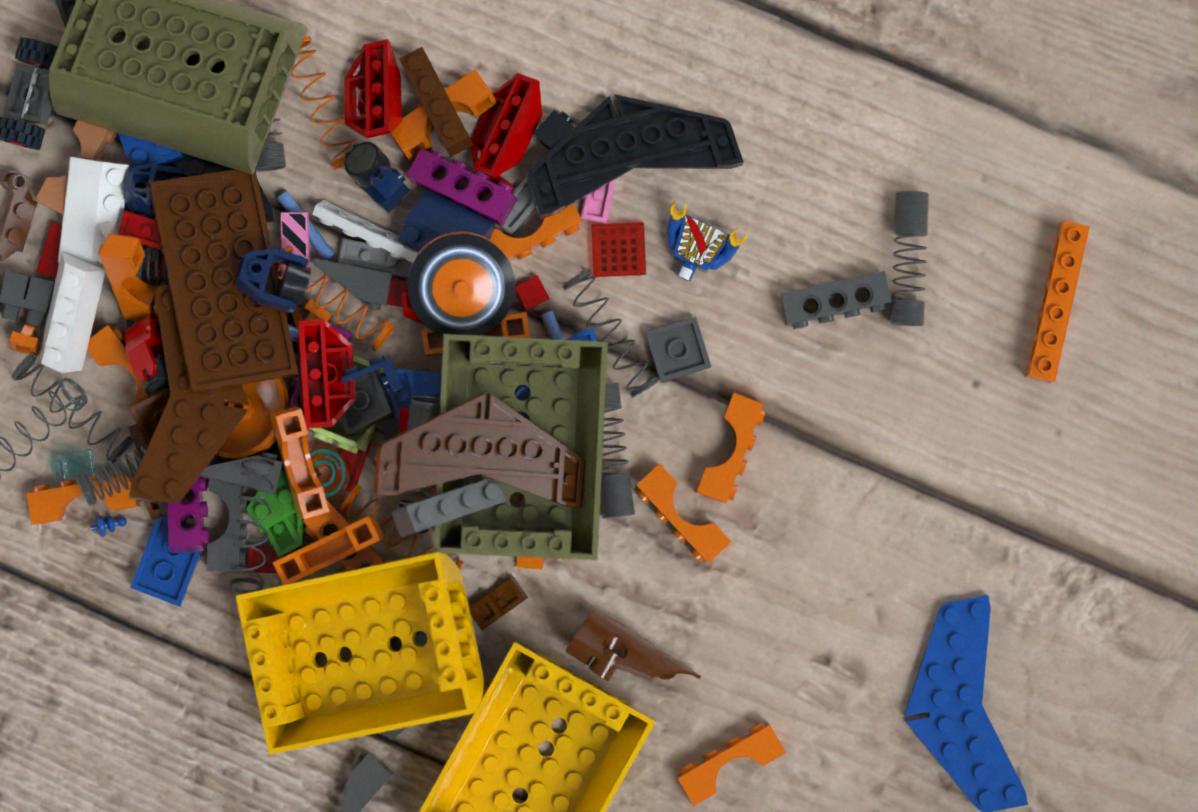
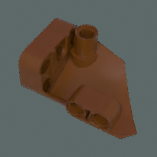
[565,607,701,681]

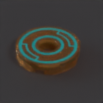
[310,447,351,500]

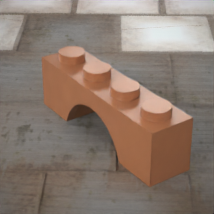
[35,120,117,215]

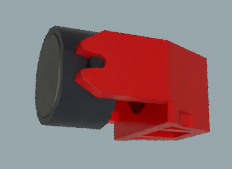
[125,316,169,394]

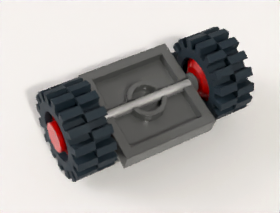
[0,37,58,150]

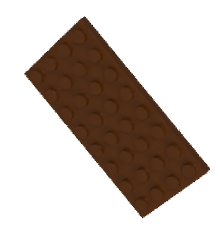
[148,170,298,393]

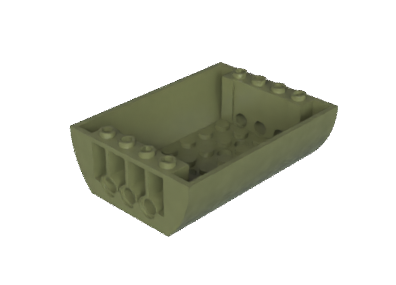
[49,0,307,175]
[434,334,608,560]

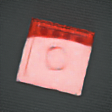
[591,222,646,278]

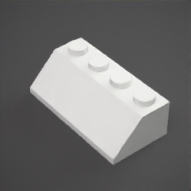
[58,157,129,270]
[39,253,105,373]

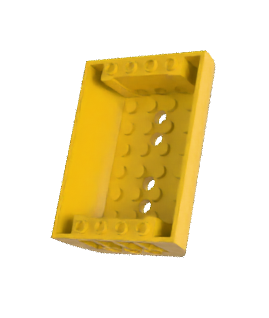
[236,552,484,755]
[419,642,656,812]

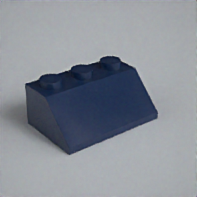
[398,190,496,252]

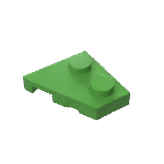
[246,469,296,533]
[267,512,304,559]

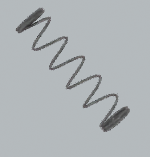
[562,269,660,398]
[12,353,133,463]
[0,378,88,479]
[229,457,276,594]

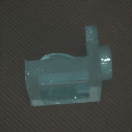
[51,449,95,482]

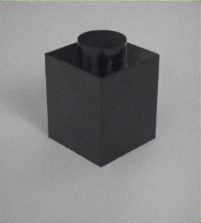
[533,110,574,151]

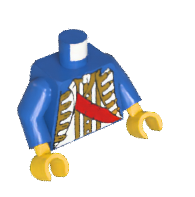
[666,200,748,282]

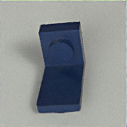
[341,356,403,393]

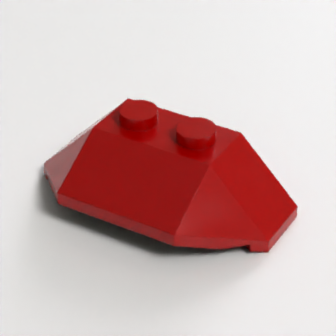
[344,39,402,138]
[471,73,542,178]
[297,320,356,429]

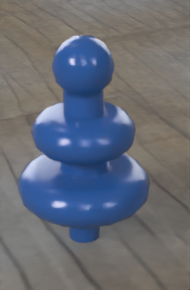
[90,515,127,537]

